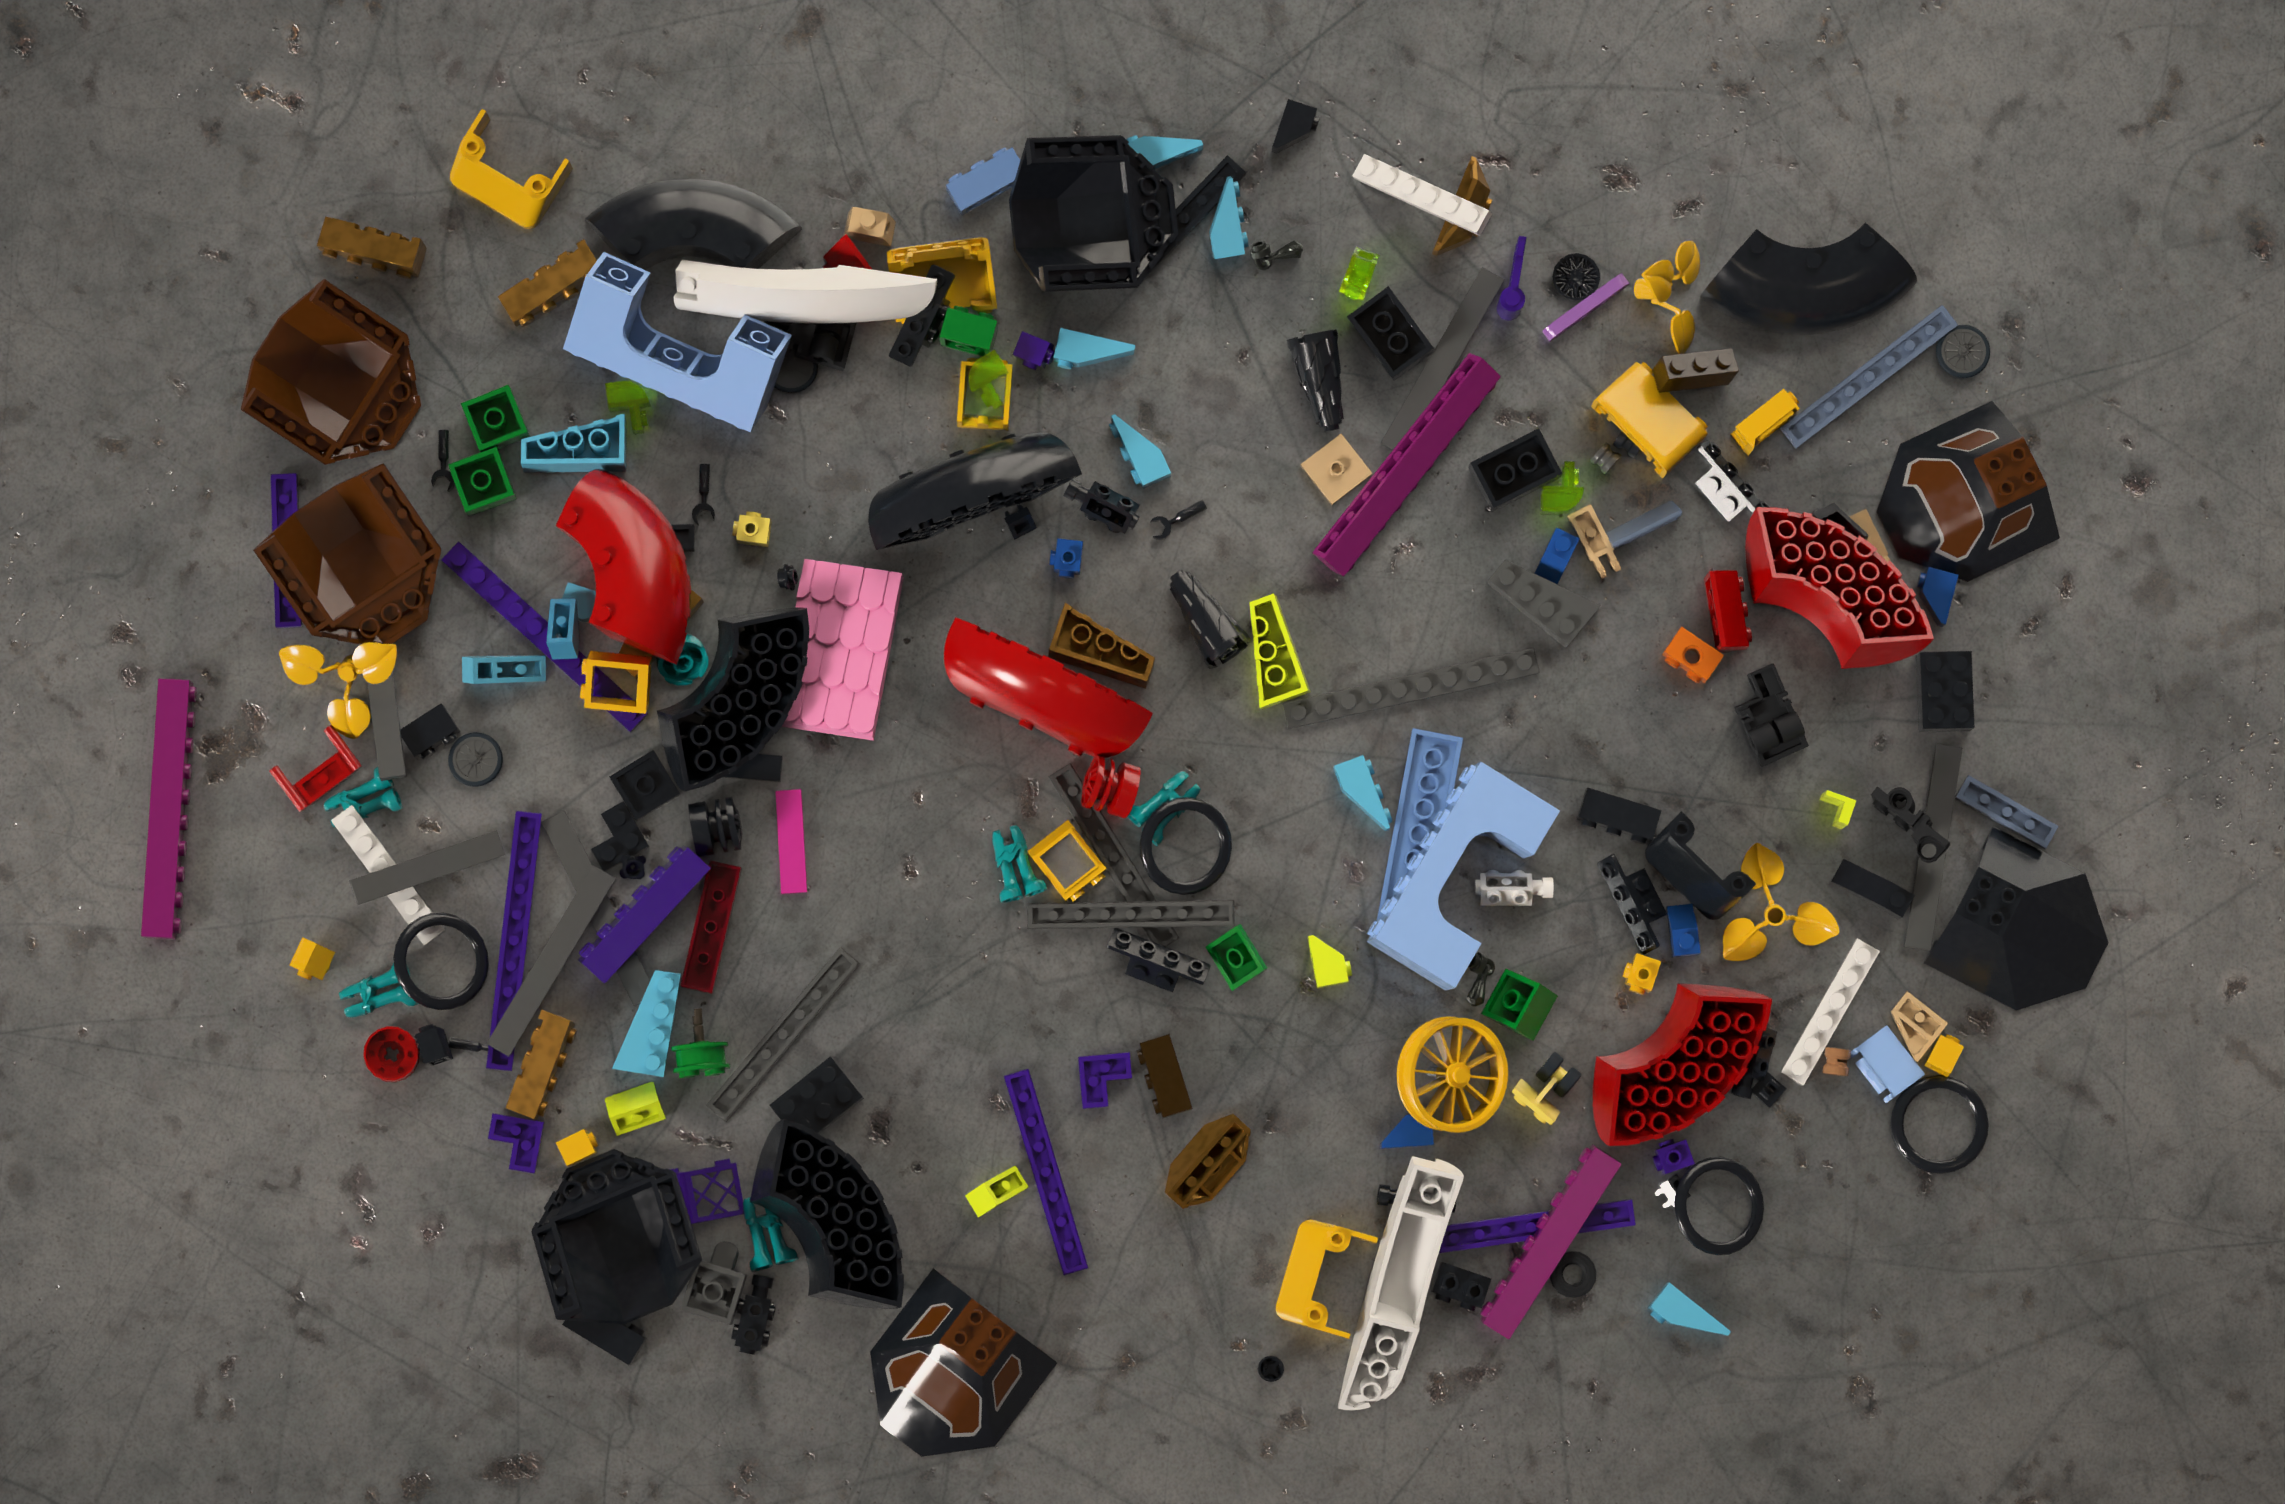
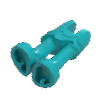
[324,767,403,827]
[1127,771,1201,846]
[992,825,1048,903]
[339,963,419,1018]
[743,1197,799,1272]

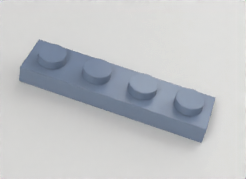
[1955,775,2059,849]

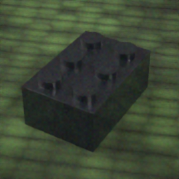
[1347,286,1435,381]
[1468,428,1562,512]
[1916,651,1975,732]
[769,1056,864,1134]

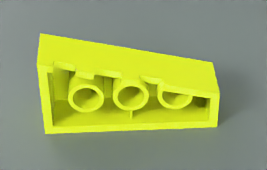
[1249,593,1310,710]

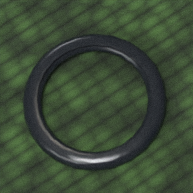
[1140,797,1232,895]
[393,912,489,1010]
[1891,1075,1989,1174]
[1674,1157,1764,1256]

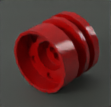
[1081,755,1141,818]
[363,1026,420,1082]

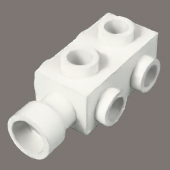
[1475,870,1554,906]

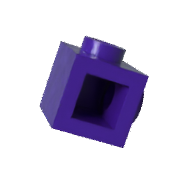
[1012,331,1055,370]
[1652,1139,1695,1175]

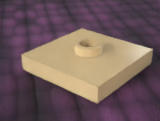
[1300,434,1373,505]

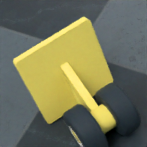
[1512,1052,1581,1125]

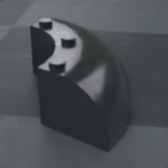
[585,178,802,270]
[1700,222,1917,335]
[868,432,1082,550]
[657,607,809,792]
[750,1119,904,1309]

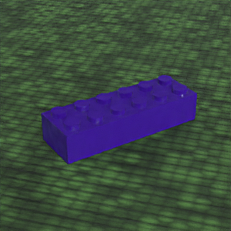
[578,845,711,984]

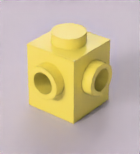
[732,512,772,547]

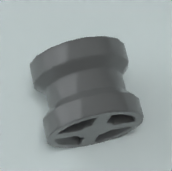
[1590,442,1622,475]

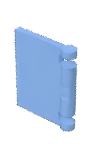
[1850,1025,1925,1104]

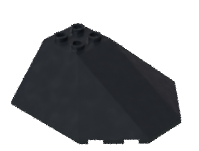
[1009,135,1178,292]
[1924,826,2109,1011]
[531,1149,702,1324]

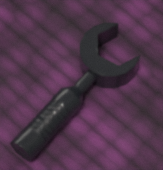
[431,430,455,492]
[692,464,715,526]
[1150,500,1207,540]
[449,1037,489,1052]

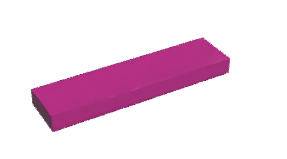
[775,789,807,894]

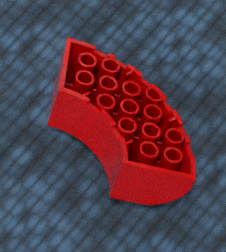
[556,469,691,665]
[1745,507,1934,669]
[944,617,1153,758]
[1593,983,1772,1146]

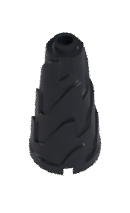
[1287,329,1344,432]
[1170,570,1251,669]

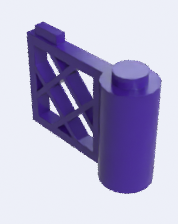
[1496,236,1527,321]
[669,1159,744,1224]

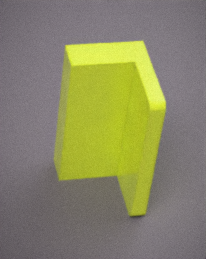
[1819,790,1857,829]
[605,1082,666,1136]

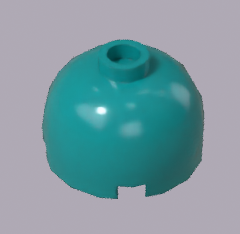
[656,634,709,686]

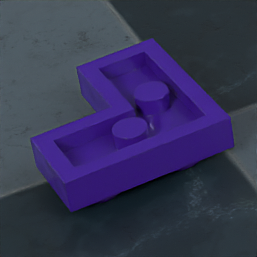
[1078,1052,1132,1109]
[488,1113,545,1174]

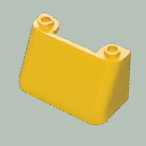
[887,237,998,324]
[1591,362,1708,478]

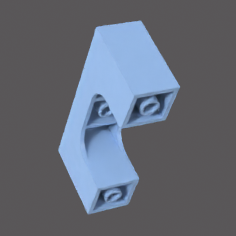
[563,252,792,432]
[1367,762,1560,991]

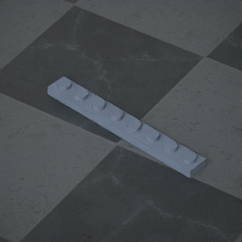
[1781,305,1958,449]

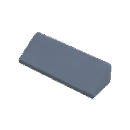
[1606,501,1682,551]

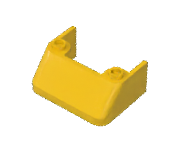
[450,109,573,229]
[1276,1219,1378,1339]

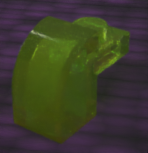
[1339,247,1380,300]
[969,349,1009,410]
[605,381,651,435]
[1540,461,1584,515]

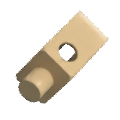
[844,207,896,247]

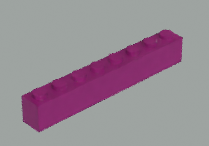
[1480,1144,1622,1339]

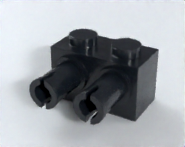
[1431,1262,1491,1312]

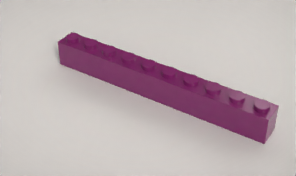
[1312,353,1501,577]
[141,678,197,940]

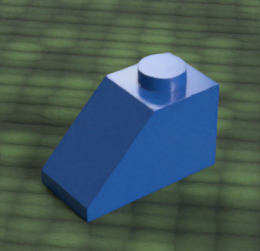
[1534,527,1580,585]
[1917,567,1959,627]
[1666,904,1701,958]
[1380,1115,1434,1149]

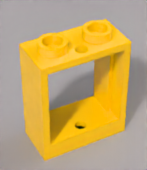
[580,651,652,714]

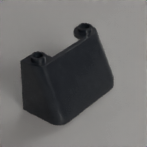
[1645,811,1756,920]

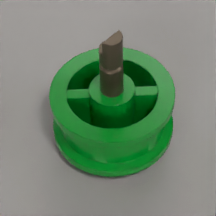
[671,1008,730,1078]

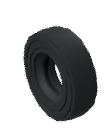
[1550,1251,1597,1298]

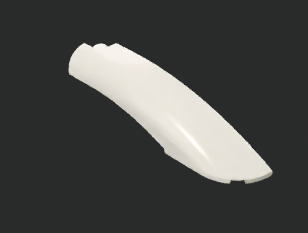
[673,260,937,323]
[1338,1156,1464,1410]

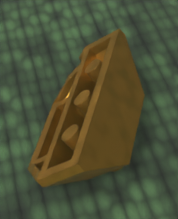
[1432,156,1492,256]
[1165,1114,1251,1209]

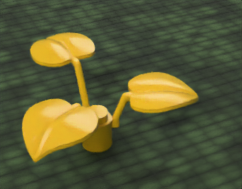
[1634,240,1700,354]
[279,642,397,739]
[1723,843,1839,961]

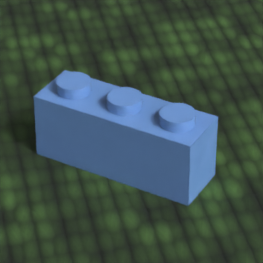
[946,147,1020,216]

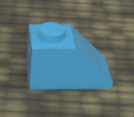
[546,598,580,659]

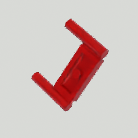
[269,725,362,812]

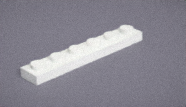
[1352,154,1492,236]
[331,805,445,945]
[1780,938,1880,1086]

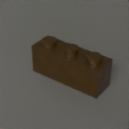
[1652,348,1739,393]
[1136,1034,1193,1119]

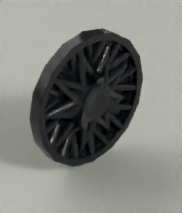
[1552,253,1600,301]

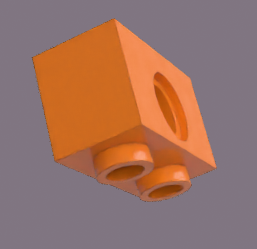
[1662,626,1724,684]

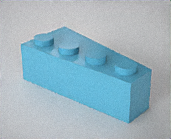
[521,413,627,473]
[612,969,682,1077]

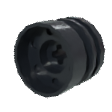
[688,797,743,857]

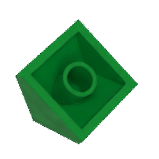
[1206,924,1267,991]

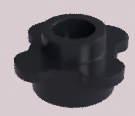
[777,564,798,591]
[619,854,646,879]

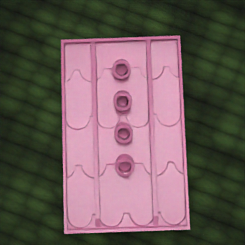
[782,559,904,741]

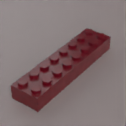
[680,860,742,994]

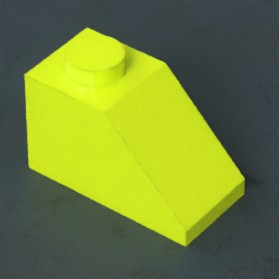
[1308,935,1352,989]
[965,1165,1029,1218]

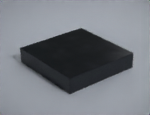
[609,750,681,821]

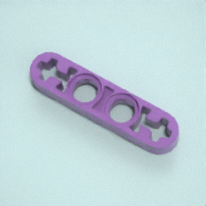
[1542,273,1630,342]

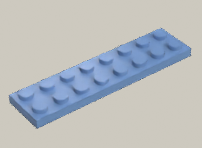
[1376,728,1463,922]

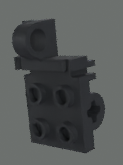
[764,321,857,371]
[1734,663,1809,767]
[1871,787,1950,863]

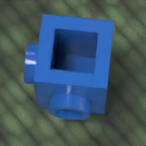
[1050,538,1083,578]

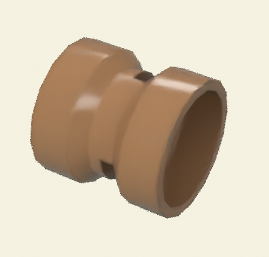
[1822,1047,1851,1076]

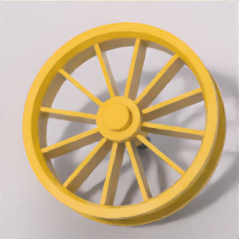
[1397,1016,1508,1133]

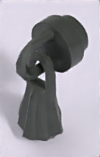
[1250,240,1303,270]
[1467,952,1495,1006]

